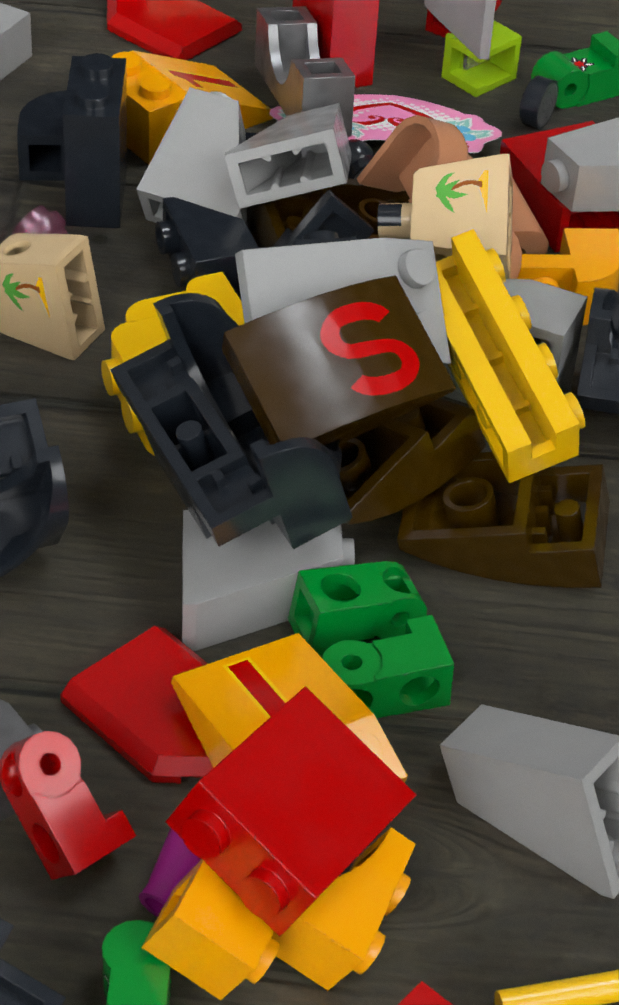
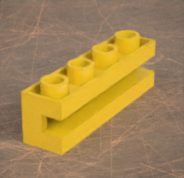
[436,229,585,483]

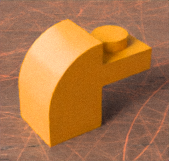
[517,228,619,326]

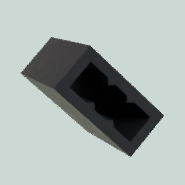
[63,53,127,228]

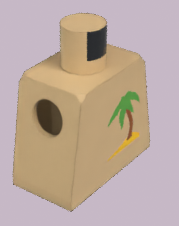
[377,154,513,279]
[0,233,105,360]

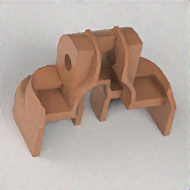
[357,115,549,279]

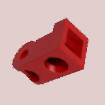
[0,731,137,880]

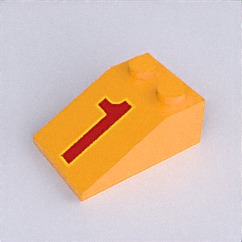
[111,50,273,165]
[171,633,408,783]

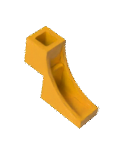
[141,827,416,1001]

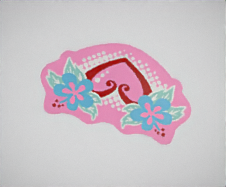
[269,94,502,153]

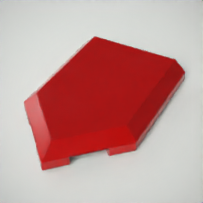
[107,0,242,60]
[60,625,213,784]

